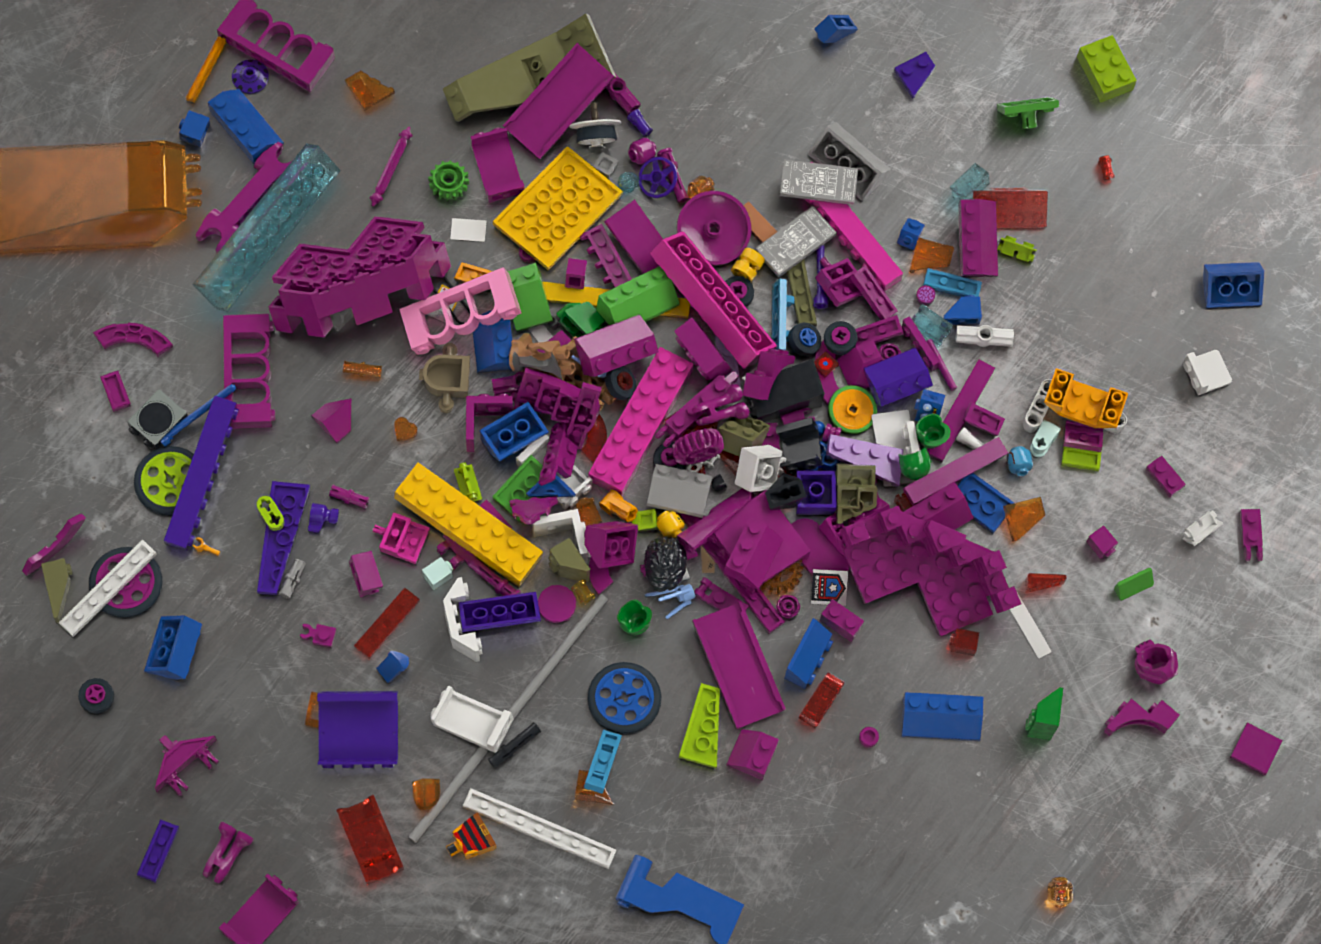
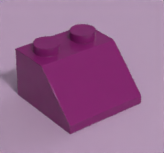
[726,729,779,780]

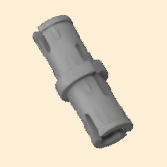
[279,559,306,599]

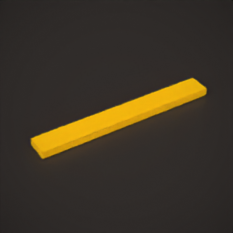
[543,282,690,319]

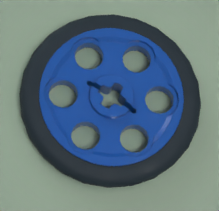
[587,662,662,734]

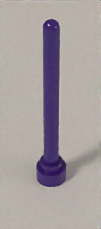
[813,245,828,309]

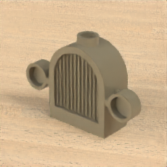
[419,343,470,413]

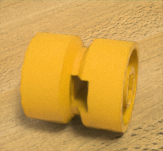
[731,248,765,282]

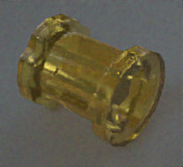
[571,579,596,605]

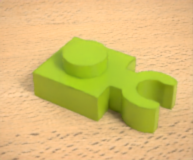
[632,509,658,532]

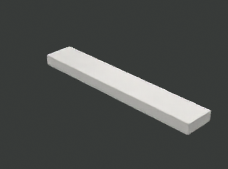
[59,540,157,637]

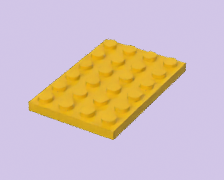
[493,146,623,271]

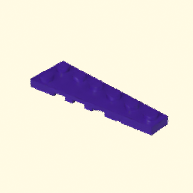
[257,481,310,595]

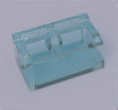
[950,163,990,200]
[912,304,953,346]

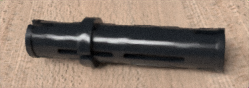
[488,722,541,769]

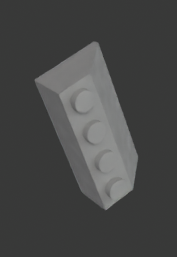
[808,122,891,201]

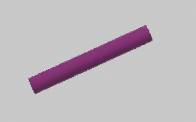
[926,339,957,391]

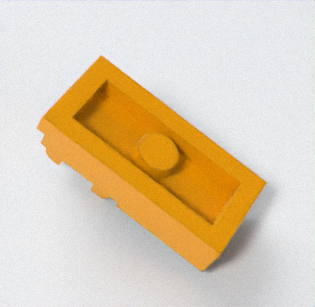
[454,262,493,290]

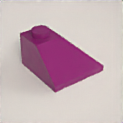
[837,340,882,389]

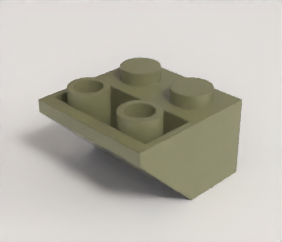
[718,417,770,457]

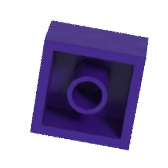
[796,471,836,515]

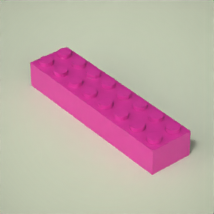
[650,231,777,369]
[588,347,694,497]

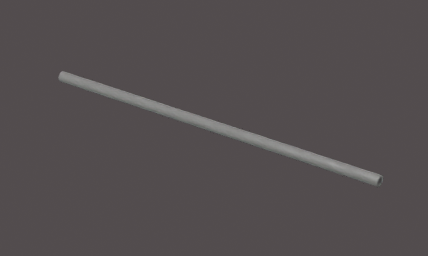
[408,594,608,843]

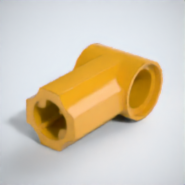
[599,489,638,523]

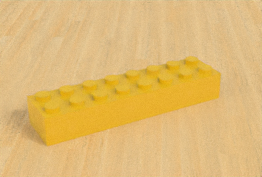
[394,462,543,587]

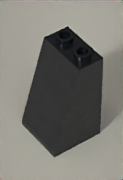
[744,359,825,422]

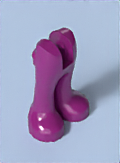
[692,384,749,426]
[202,822,254,884]

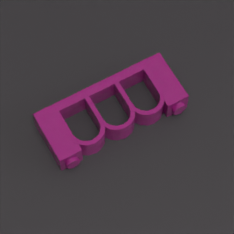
[217,0,335,92]
[223,314,276,429]

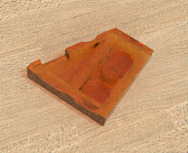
[909,238,954,273]
[1003,497,1045,542]

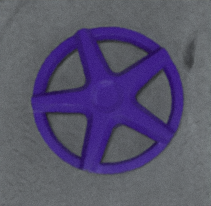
[638,157,677,198]

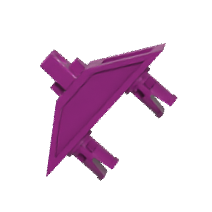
[155,735,219,796]

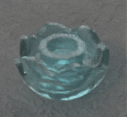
[617,172,639,193]

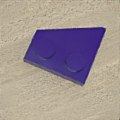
[894,52,935,99]

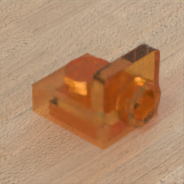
[575,497,602,526]

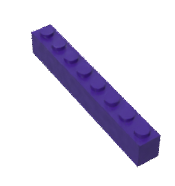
[164,395,239,551]

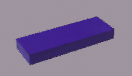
[137,819,179,883]

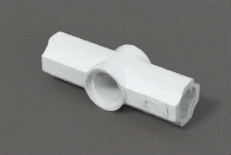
[955,325,1014,347]

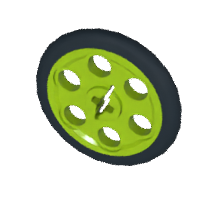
[134,446,194,515]

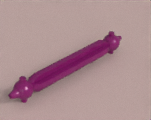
[369,127,413,207]

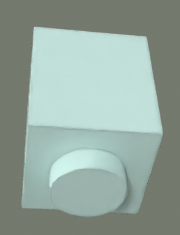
[422,557,453,590]

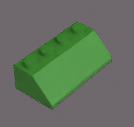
[596,266,680,325]

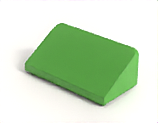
[1114,568,1154,601]

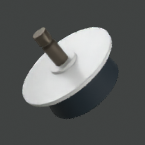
[569,103,621,147]

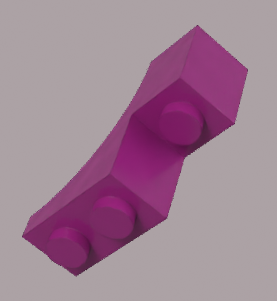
[743,348,795,400]
[1104,698,1180,736]

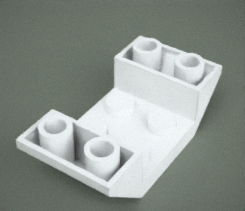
[443,577,483,662]

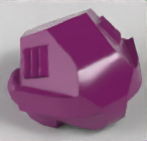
[1134,639,1179,685]

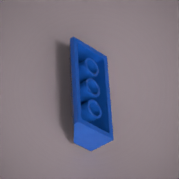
[208,89,284,164]
[902,692,983,741]

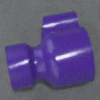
[308,503,339,533]

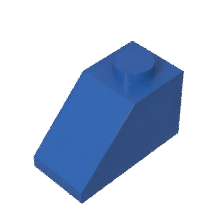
[814,15,858,43]
[942,295,982,325]

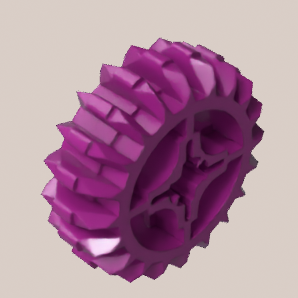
[672,428,724,465]

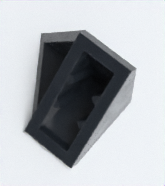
[765,473,807,510]

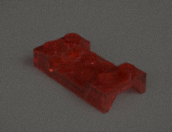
[336,795,404,885]

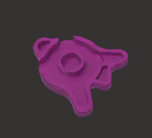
[509,496,558,525]

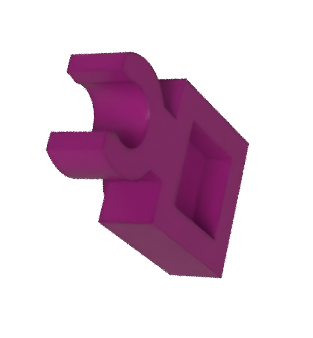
[300,624,336,648]

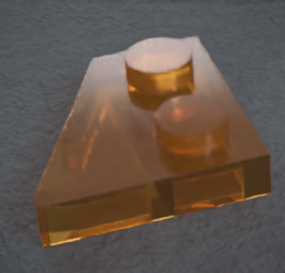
[345,70,395,111]

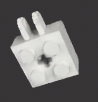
[735,445,786,492]

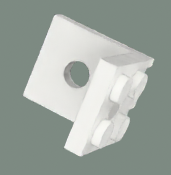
[532,509,591,564]

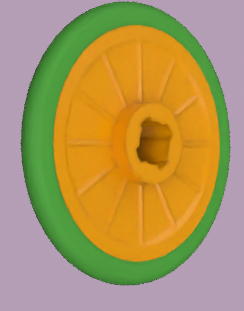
[828,385,877,434]

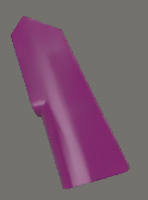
[676,488,752,552]

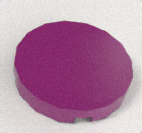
[538,585,576,624]

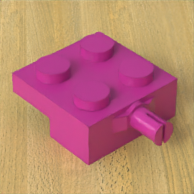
[373,512,430,564]

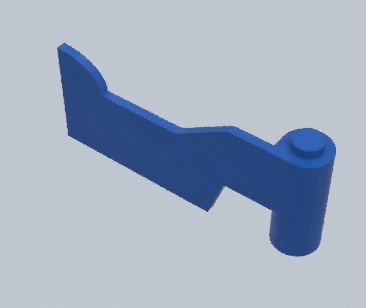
[615,855,744,944]

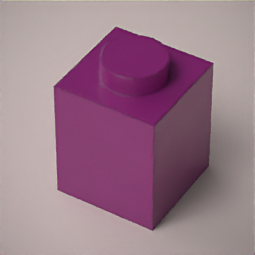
[565,258,587,289]
[1086,525,1118,559]

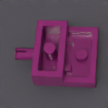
[815,257,862,307]

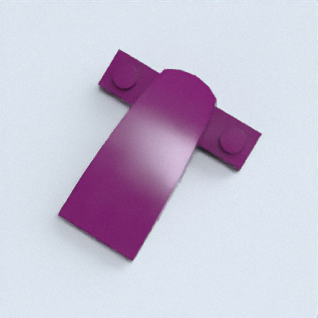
[515,367,602,450]

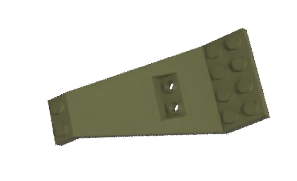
[443,13,616,122]

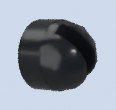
[711,474,727,491]

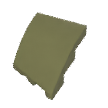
[836,464,877,524]

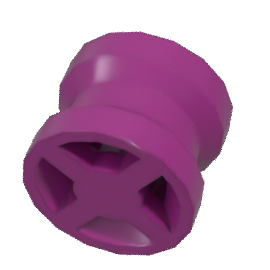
[822,423,842,442]

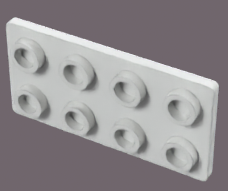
[871,410,919,487]

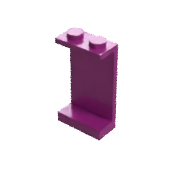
[471,127,525,203]
[219,873,299,944]

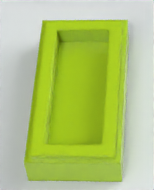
[1061,447,1102,472]

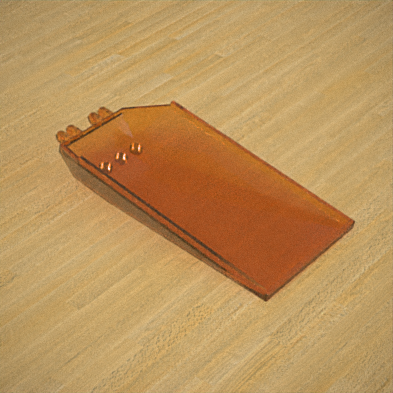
[0,140,202,254]

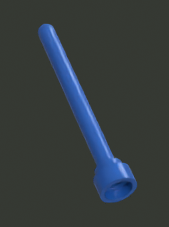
[161,384,236,447]

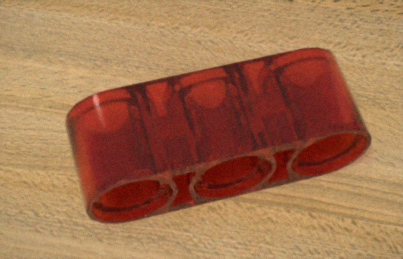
[799,672,845,729]

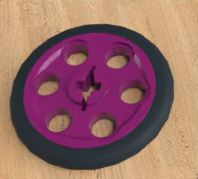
[89,547,162,617]

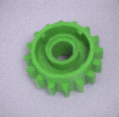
[428,160,469,201]

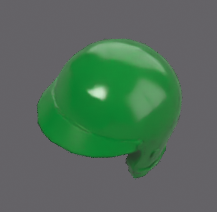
[916,414,951,449]
[898,448,932,480]
[617,599,652,635]

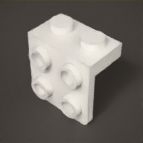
[1183,350,1232,395]

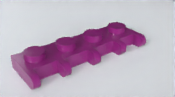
[580,224,632,287]

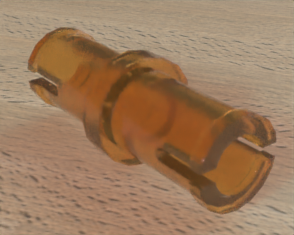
[343,361,382,378]

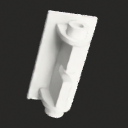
[1183,510,1223,546]

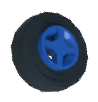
[788,322,822,357]

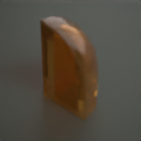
[412,778,440,810]

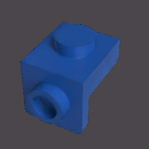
[897,218,925,250]

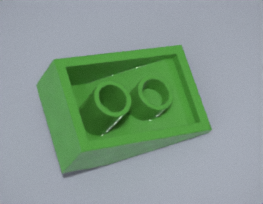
[507,263,553,332]

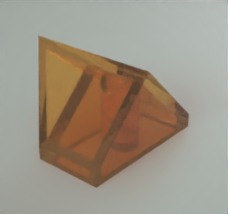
[575,770,614,805]

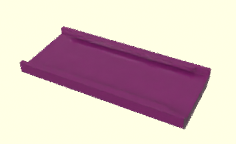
[502,43,615,159]
[692,601,786,729]

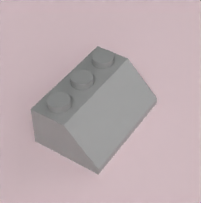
[646,464,712,518]

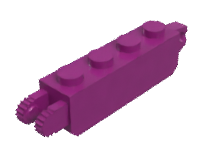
[654,371,739,447]

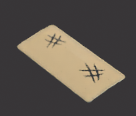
[701,546,715,573]

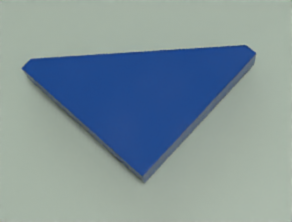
[526,474,576,497]

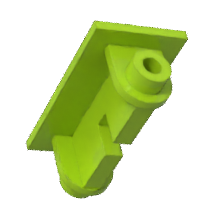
[997,235,1037,262]
[453,462,482,502]

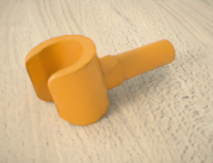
[193,537,220,556]

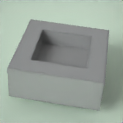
[593,152,618,178]

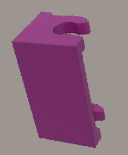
[349,551,383,598]

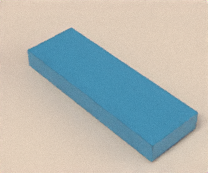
[923,268,982,297]

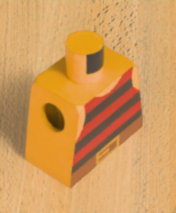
[446,812,496,859]

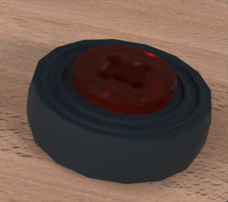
[605,366,637,400]

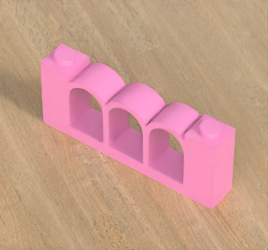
[399,267,521,355]

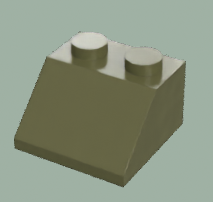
[548,538,590,583]

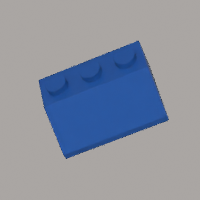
[1203,262,1264,308]
[473,310,512,373]
[479,402,549,462]
[144,615,202,679]
[784,618,833,689]

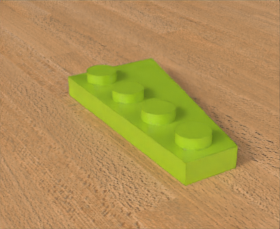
[679,683,720,769]

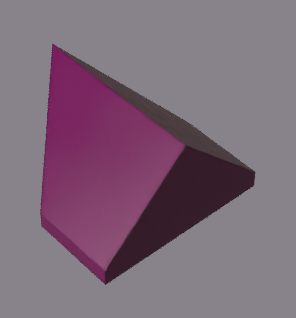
[311,398,352,443]

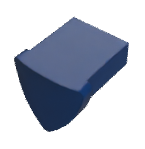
[376,651,409,683]

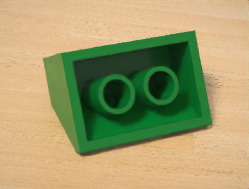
[1025,687,1064,740]

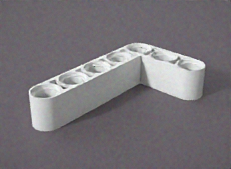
[1023,379,1127,434]

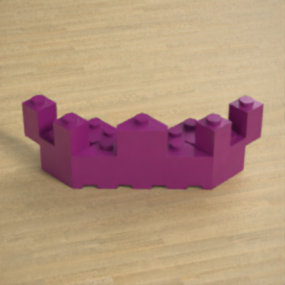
[268,216,451,337]
[839,505,1022,636]

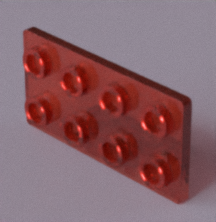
[973,187,1048,228]

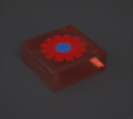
[814,351,839,378]

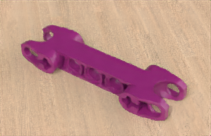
[195,142,303,256]

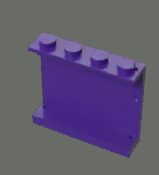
[317,691,398,768]

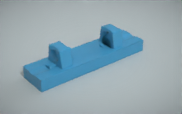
[771,278,794,350]
[584,730,622,794]

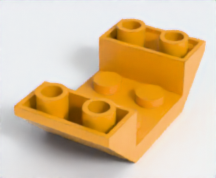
[1044,368,1128,428]

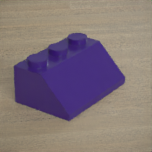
[863,348,933,406]

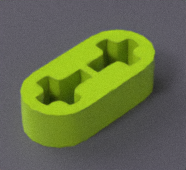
[257,496,284,531]

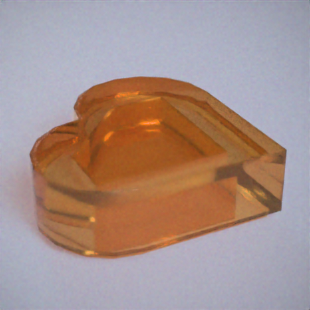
[394,417,418,441]

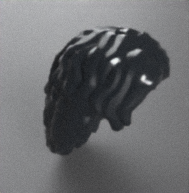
[644,537,687,592]

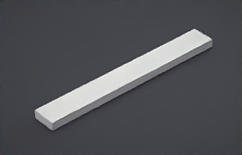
[462,788,616,869]

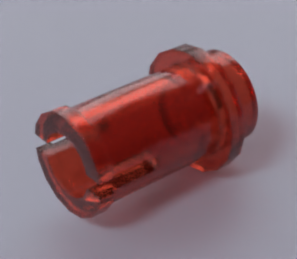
[1098,155,1115,180]

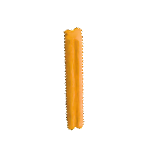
[186,36,226,103]

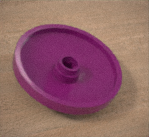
[676,191,751,266]

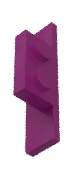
[538,422,578,486]

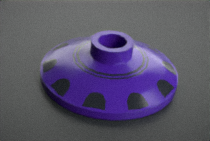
[232,59,269,94]

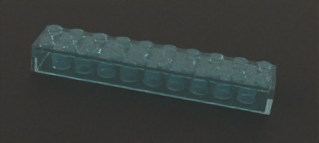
[192,143,341,312]

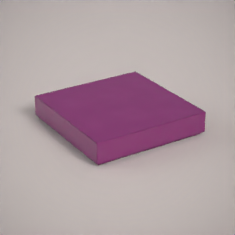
[1230,722,1283,775]

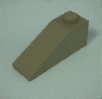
[41,558,73,624]

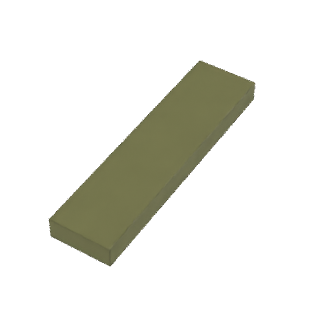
[787,259,817,326]

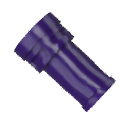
[627,109,653,137]

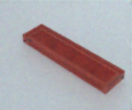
[354,588,420,659]

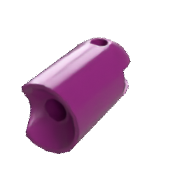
[780,408,815,425]

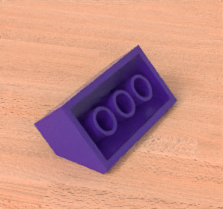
[459,592,541,632]

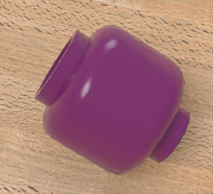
[628,138,657,164]

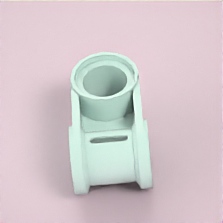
[1030,419,1061,457]

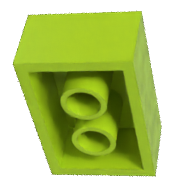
[1077,35,1137,103]

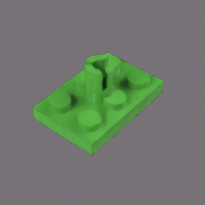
[997,97,1059,129]

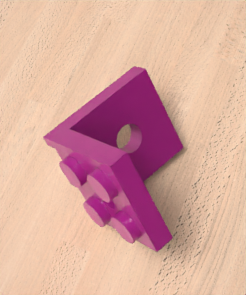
[466,394,513,452]

